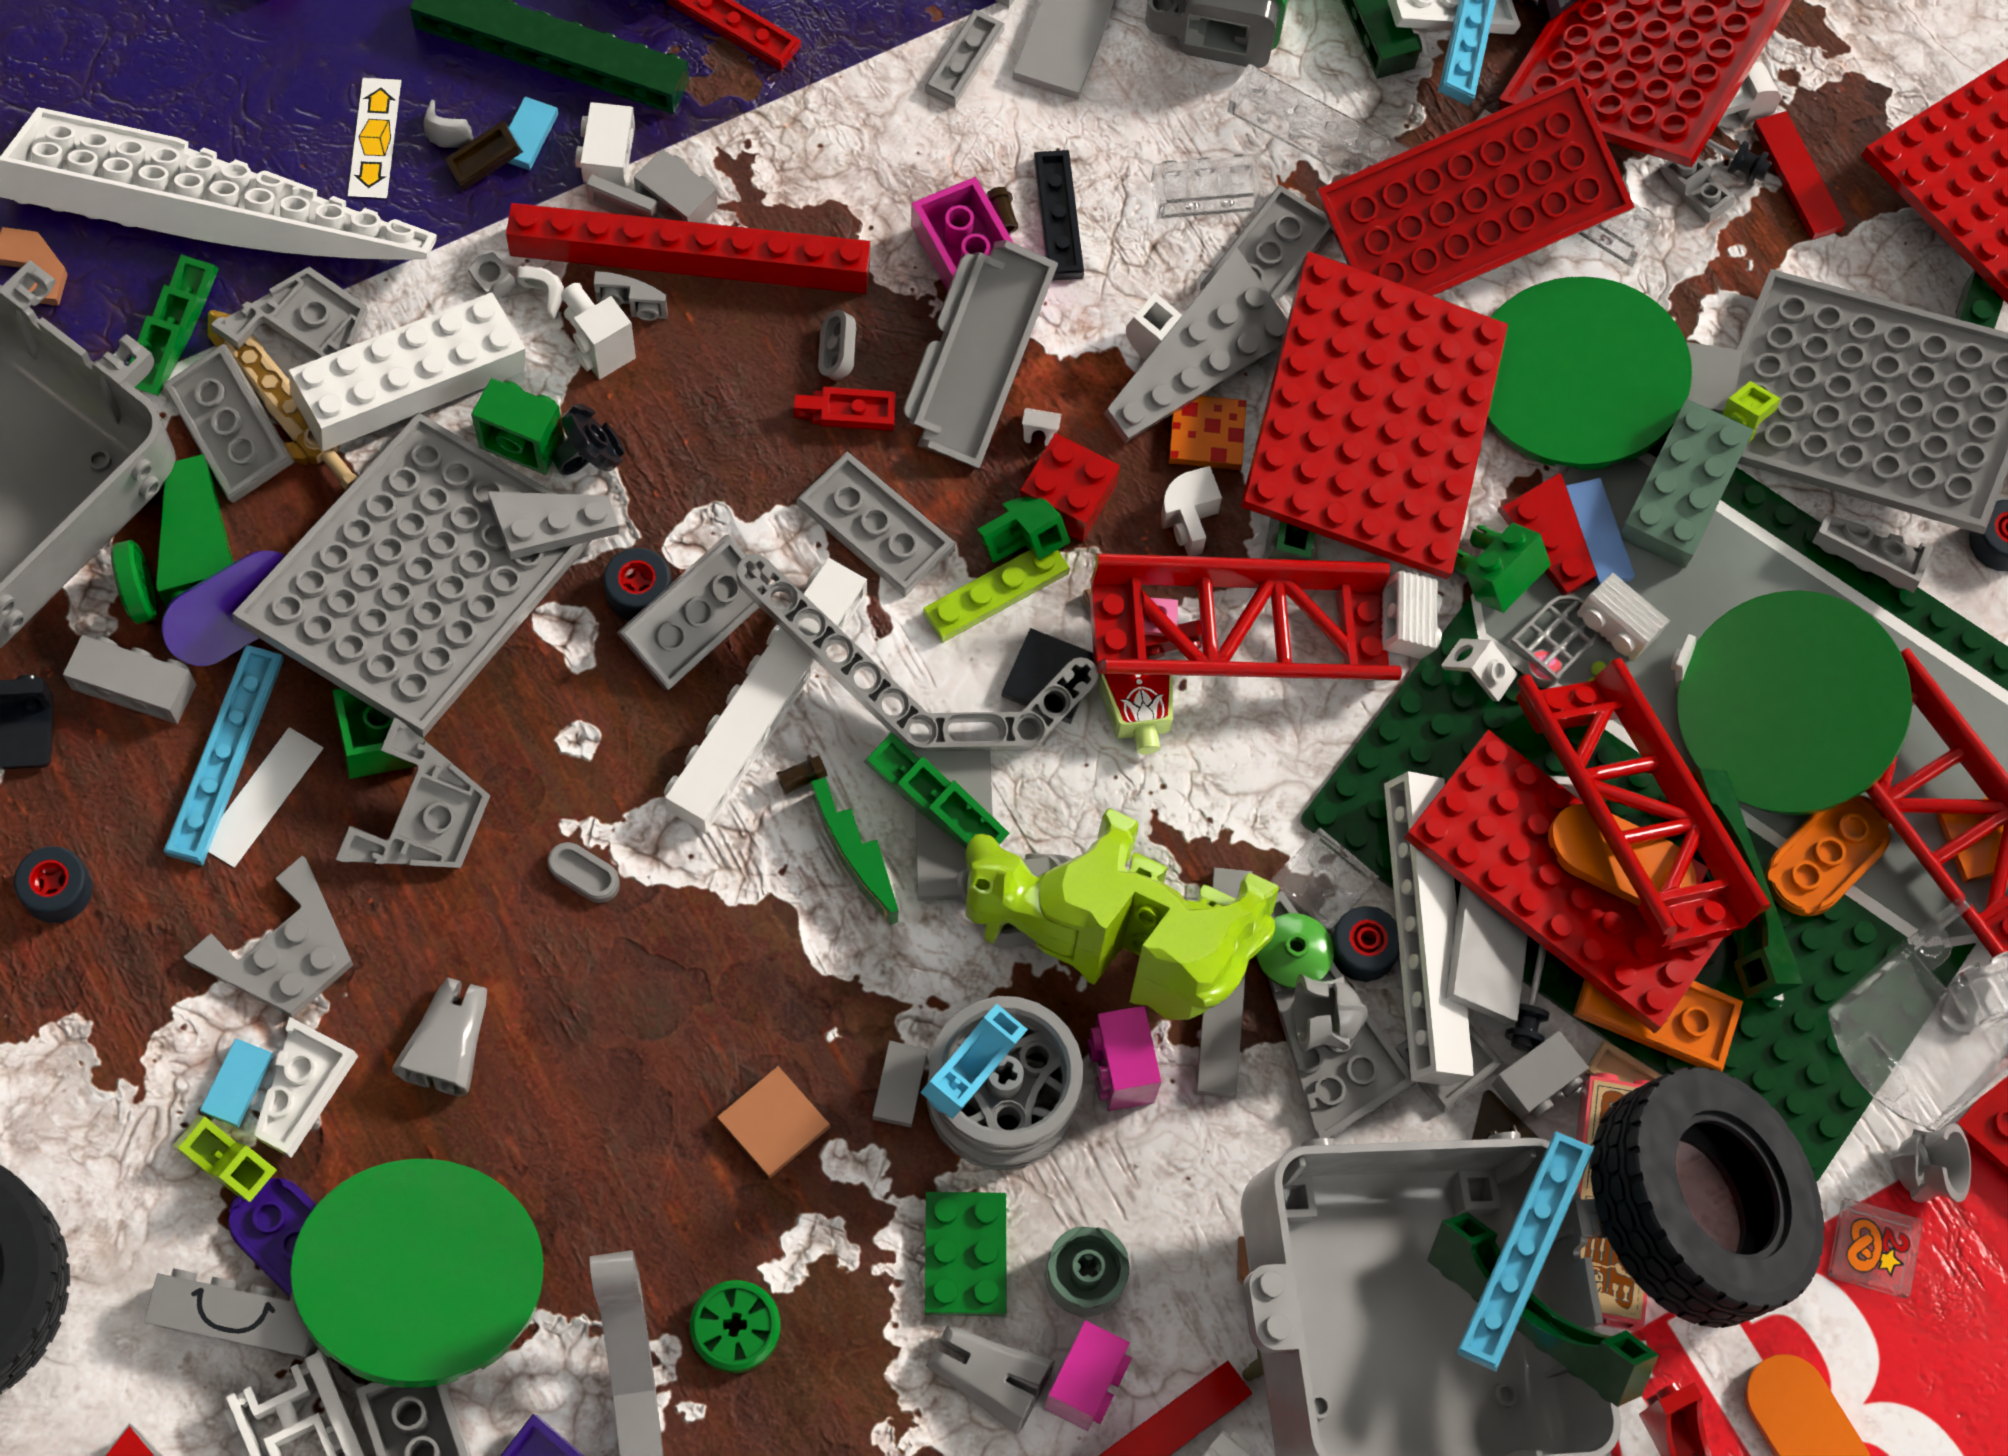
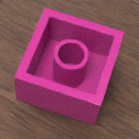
[1087,1006,1162,1111]
[1044,1320,1132,1431]

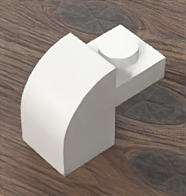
[1723,62,1781,123]
[1126,292,1182,360]
[1161,466,1222,556]

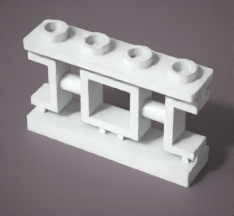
[224,1351,367,1456]

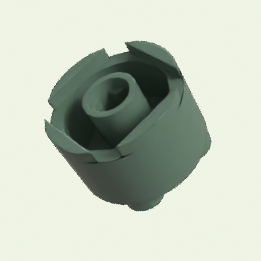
[1045,1226,1129,1318]

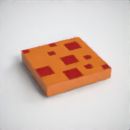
[1169,396,1247,471]

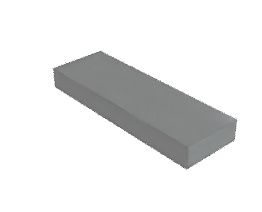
[925,9,1005,107]

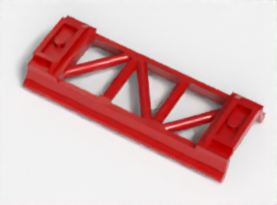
[1089,553,1402,681]
[1866,647,2008,962]
[1515,658,1771,950]

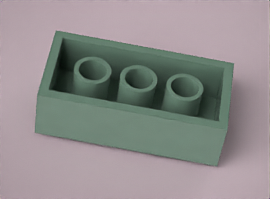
[1620,399,1754,568]

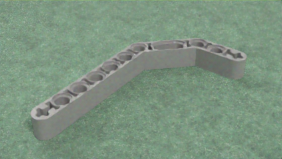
[736,554,1098,751]
[590,1250,664,1456]

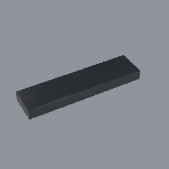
[1033,150,1084,281]

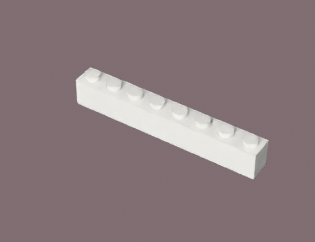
[664,558,867,833]
[1384,771,1474,1086]

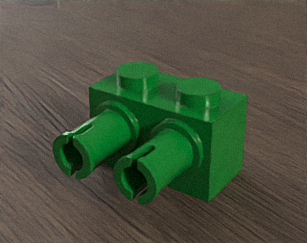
[1453,522,1551,613]

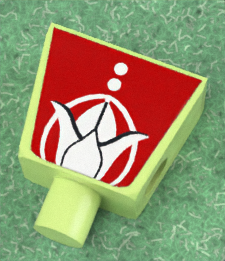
[1098,674,1173,755]

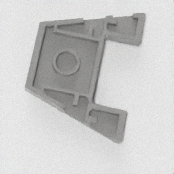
[211,267,368,359]
[336,717,490,868]
[184,855,353,1018]

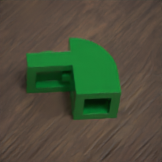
[977,497,1070,563]

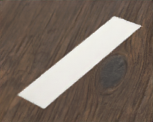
[208,727,323,868]

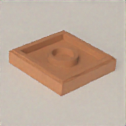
[717,1066,830,1179]

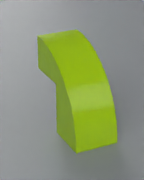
[172,1115,277,1202]

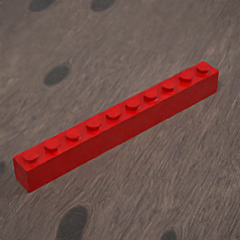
[506,203,871,294]

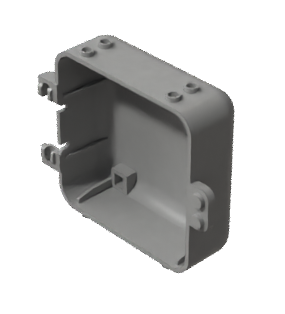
[0,260,176,649]
[1240,1131,1653,1456]

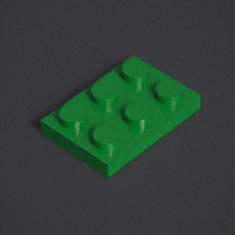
[925,1192,1007,1316]

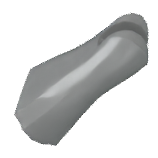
[392,977,487,1097]
[926,1326,1055,1434]

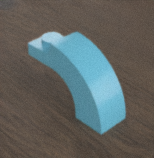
[920,1003,1028,1119]

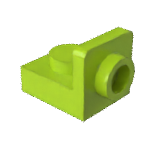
[1722,381,1781,443]

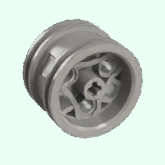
[927,996,1083,1170]

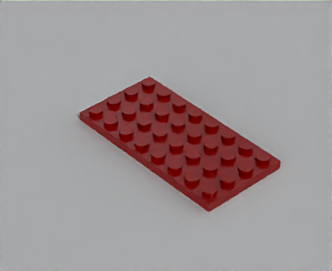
[1316,77,1635,296]
[1404,729,1724,1034]

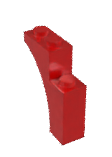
[1639,1381,1712,1456]

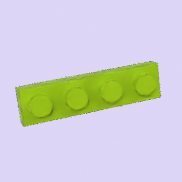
[923,550,1070,643]

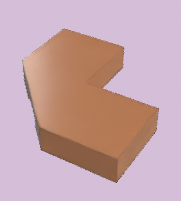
[0,227,68,306]

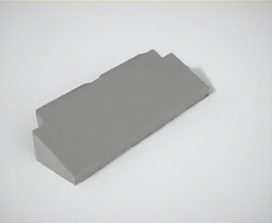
[903,240,1058,468]

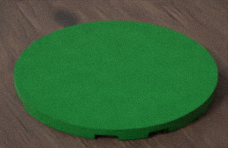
[1487,276,1692,470]
[1677,590,1912,815]
[291,1159,544,1388]

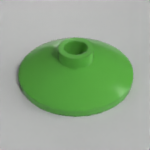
[1256,913,1334,989]

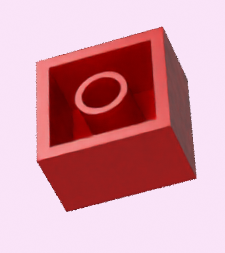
[1019,433,1120,542]

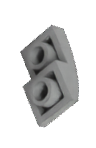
[1661,157,1735,223]
[594,271,668,321]

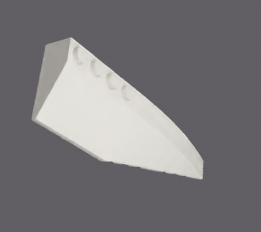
[0,107,437,259]

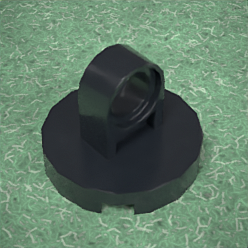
[551,404,625,475]

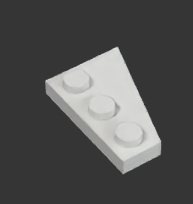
[254,1017,358,1158]

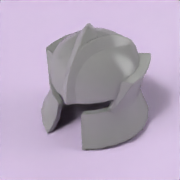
[1294,974,1368,1052]
[1890,1123,1971,1203]

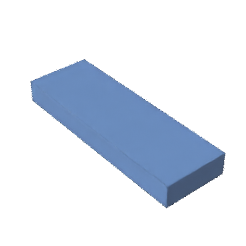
[1566,478,1635,587]

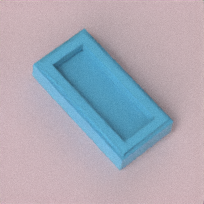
[508,97,558,171]
[200,1038,274,1128]

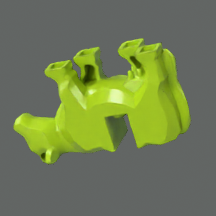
[965,808,1279,1020]

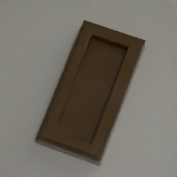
[444,120,523,191]

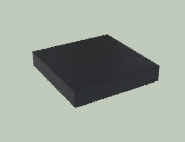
[1001,628,1096,724]

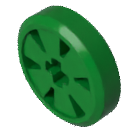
[111,540,157,624]
[690,1280,781,1373]

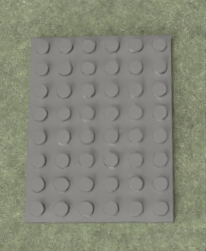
[1735,269,2008,534]
[232,412,592,738]

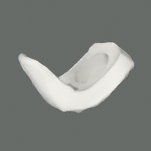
[516,265,564,320]

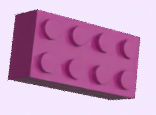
[911,176,1014,291]

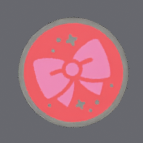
[1523,649,1563,688]

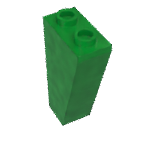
[156,454,234,607]

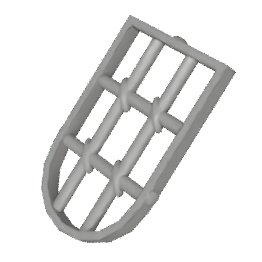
[1509,595,1600,682]

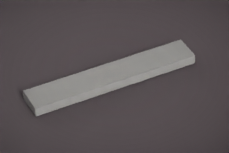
[1196,867,1253,1098]

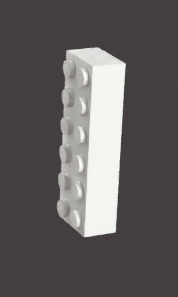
[289,292,526,452]

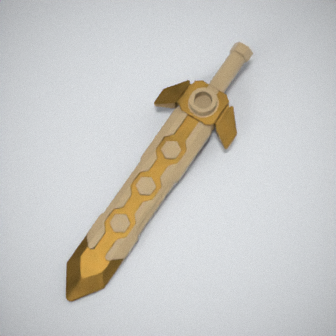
[207,310,358,491]

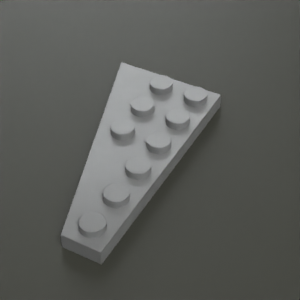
[1104,248,1288,443]
[1267,891,1416,1139]

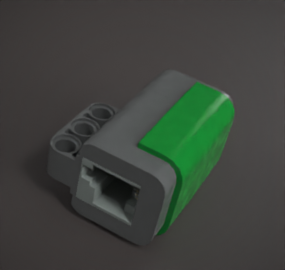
[1145,0,1289,68]

